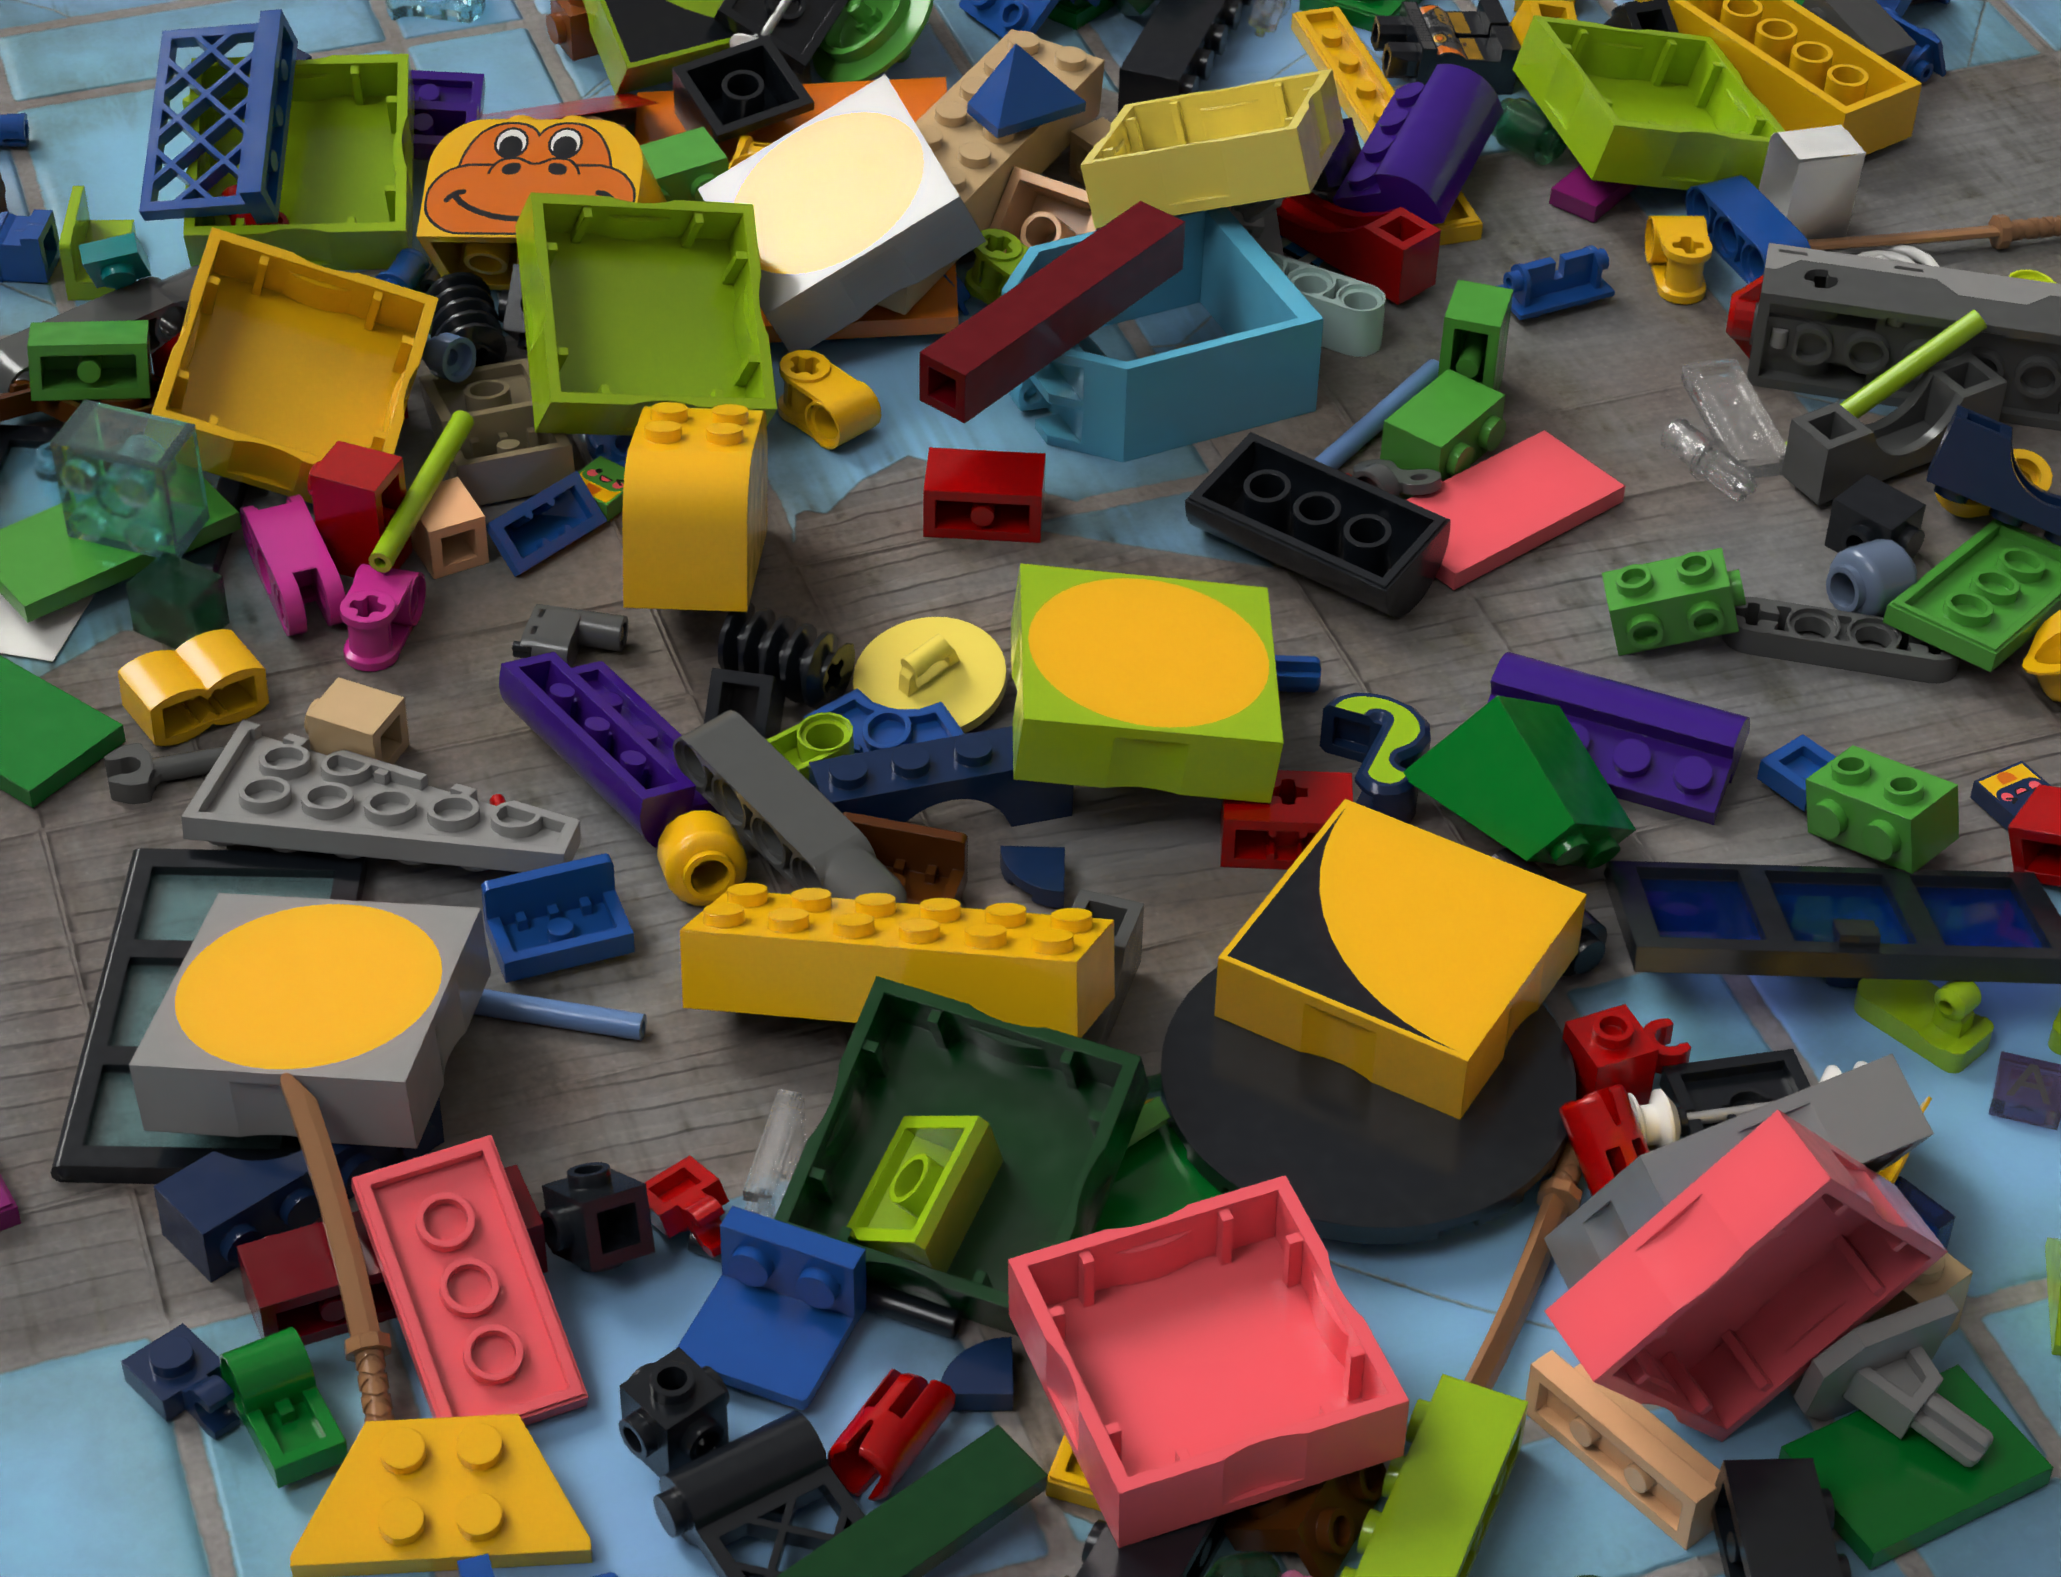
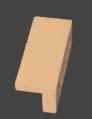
[1525,1350,1720,1550]

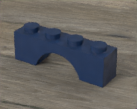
[1926,405,2061,546]
[809,726,1074,827]
[153,1098,444,1283]

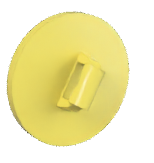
[853,617,1007,733]

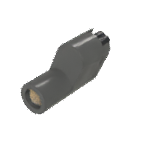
[512,604,628,668]

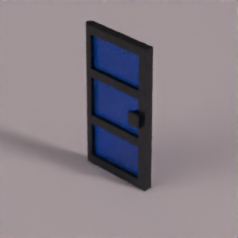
[1604,860,2061,984]

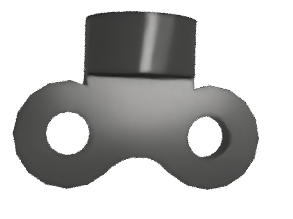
[1352,459,1442,497]

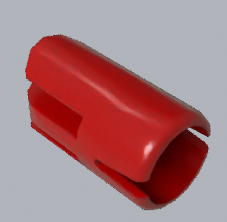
[1559,1084,1650,1196]
[828,1369,956,1501]

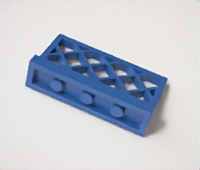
[139,9,298,224]

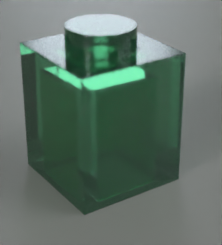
[126,551,230,649]

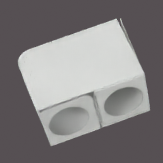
[1759,125,1866,240]

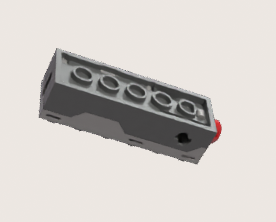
[1726,243,2061,431]

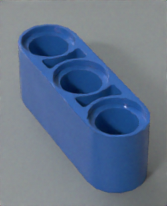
[1685,175,1811,284]

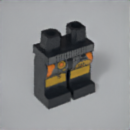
[1371,0,1521,94]

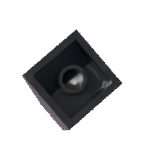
[672,35,814,143]

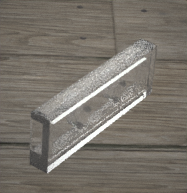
[1681,358,1786,481]

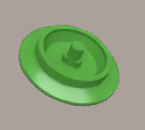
[813,0,934,83]

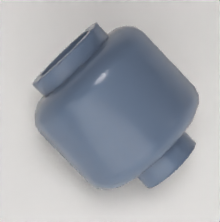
[1826,539,1917,617]

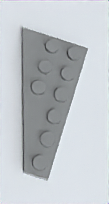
[181,719,581,872]

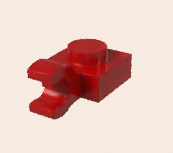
[645,1155,729,1258]

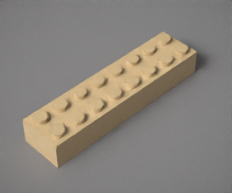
[876,29,1105,315]

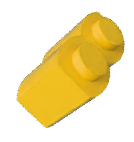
[118,629,269,746]

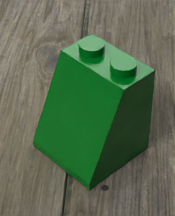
[1403,695,1636,869]

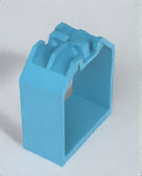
[1002,207,1324,462]

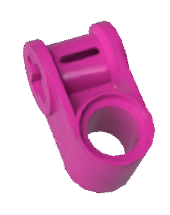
[340,564,426,672]

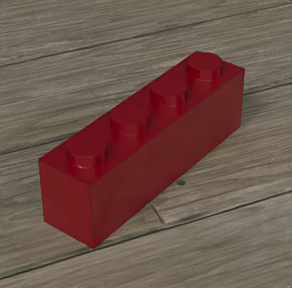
[237,1164,548,1345]

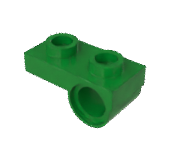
[220,1327,348,1488]

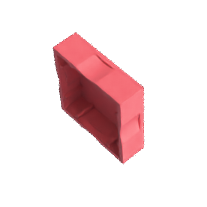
[1545,1110,1948,1442]
[1008,1175,1409,1548]

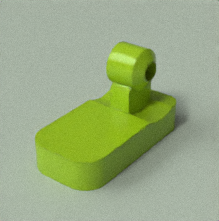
[1854,978,1994,1073]

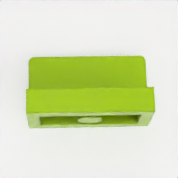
[59,186,136,301]

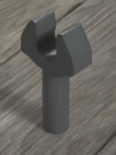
[104,743,224,804]

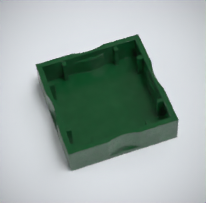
[774,976,1150,1336]

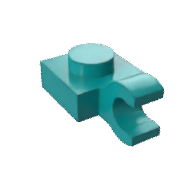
[79,232,151,290]

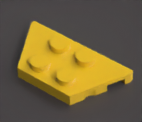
[290,1414,592,1577]

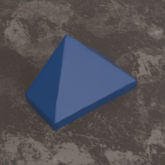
[967,44,1086,139]
[486,470,607,577]

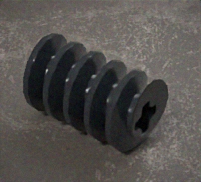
[426,272,507,367]
[717,602,855,710]

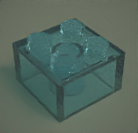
[50,399,210,562]

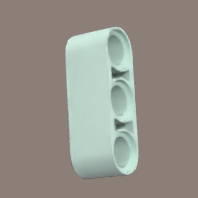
[1264,250,1386,357]

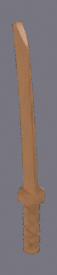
[1808,214,2061,250]
[280,1072,395,1423]
[1464,1139,1583,1390]

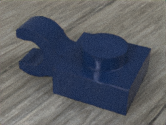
[121,1323,241,1440]

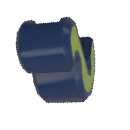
[1320,693,1431,824]

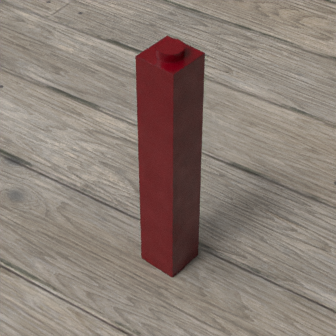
[919,201,1185,423]

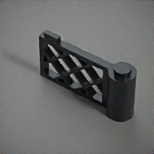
[653,1411,865,1577]

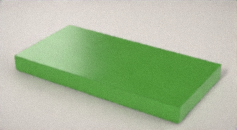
[0,459,241,623]
[1883,519,2061,672]

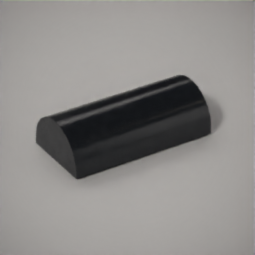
[1185,432,1451,618]

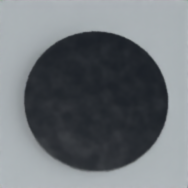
[1160,967,1577,1244]

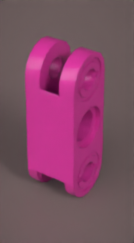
[240,494,346,636]

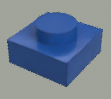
[1757,734,1836,811]

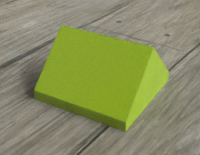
[846,1116,1004,1273]

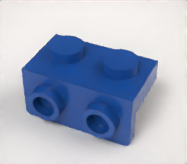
[481,853,635,983]

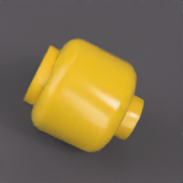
[657,810,748,906]

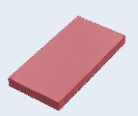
[1407,430,1625,590]
[351,1134,589,1426]

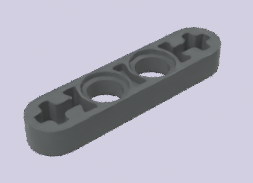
[1722,597,1961,684]

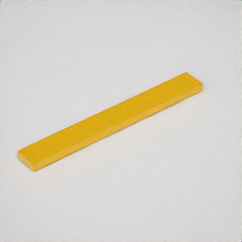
[1291,6,1483,246]

